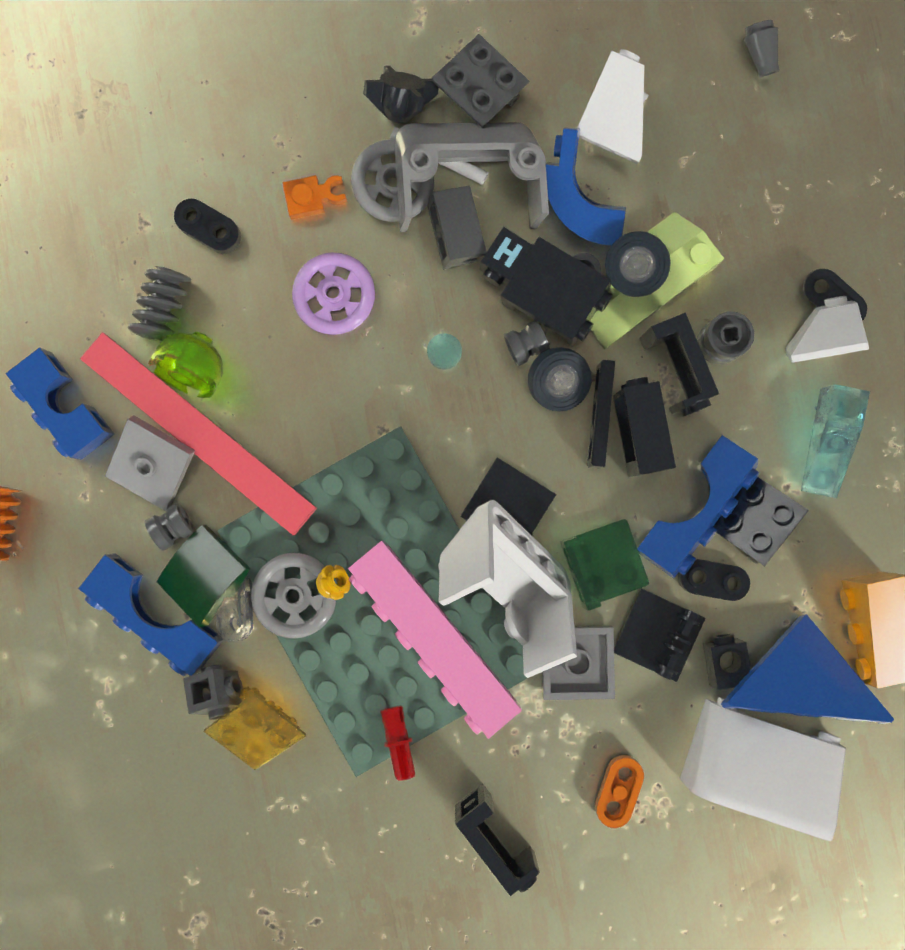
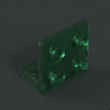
[560,519,649,611]

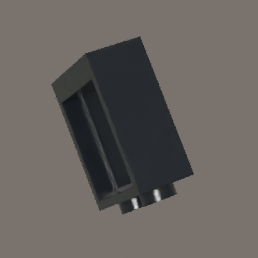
[613,377,676,477]

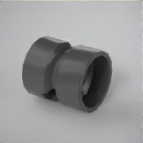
[697,311,754,364]

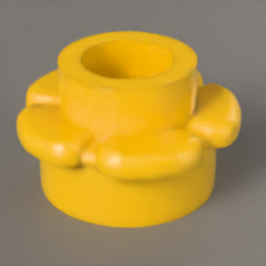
[316,565,350,600]

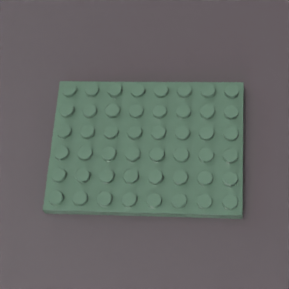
[217,426,527,777]

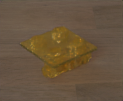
[203,686,306,770]

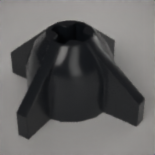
[363,65,439,123]

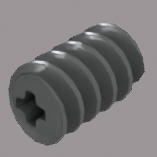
[128,266,191,345]

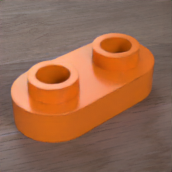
[595,755,644,828]

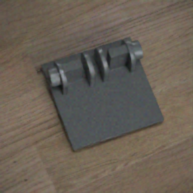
[431,34,530,128]

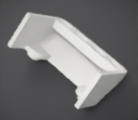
[438,500,577,678]

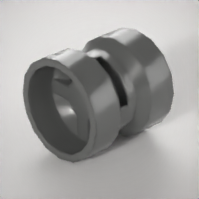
[504,320,550,366]
[145,503,195,551]

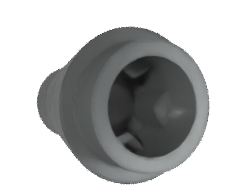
[743,20,780,77]

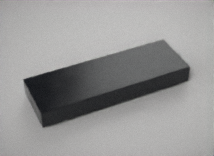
[587,360,615,469]

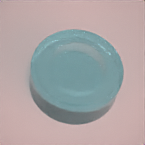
[427,333,462,370]

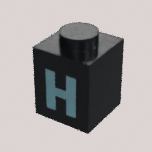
[480,226,533,287]

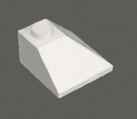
[785,296,869,363]

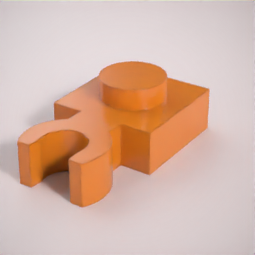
[282,175,347,220]

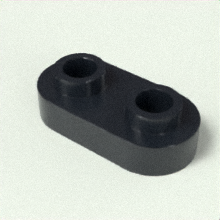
[174,199,241,254]
[803,269,867,321]
[678,559,750,601]

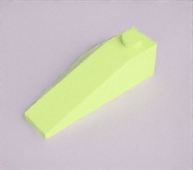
[590,212,725,350]

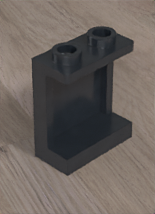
[500,237,613,347]
[639,312,719,417]
[455,784,540,896]

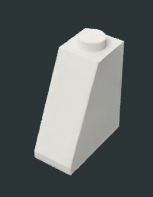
[577,49,644,164]

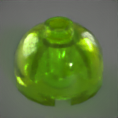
[148,332,223,398]

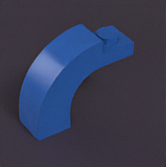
[546,127,626,246]

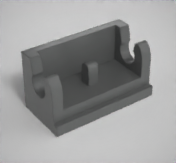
[427,185,487,270]

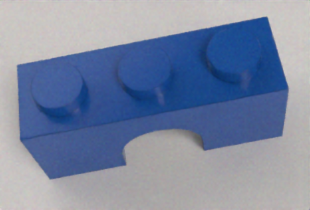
[5,347,115,460]

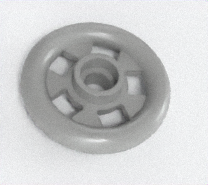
[351,139,434,222]
[251,553,336,639]

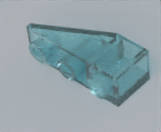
[801,384,870,498]

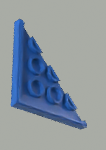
[721,614,894,724]

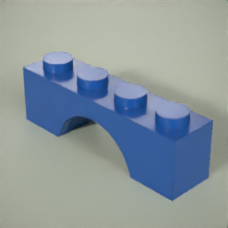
[637,435,760,579]
[78,553,225,676]

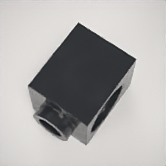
[703,634,751,690]

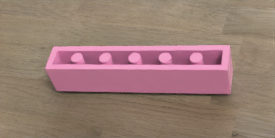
[348,540,522,739]

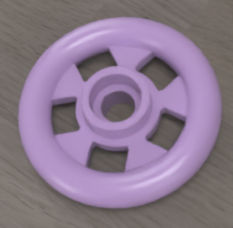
[292,252,375,335]

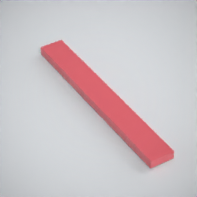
[80,332,317,536]

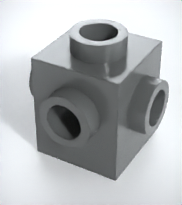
[183,665,244,720]

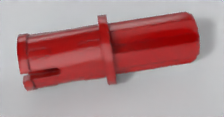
[380,705,415,781]

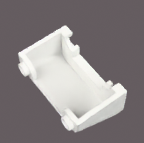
[680,697,846,841]

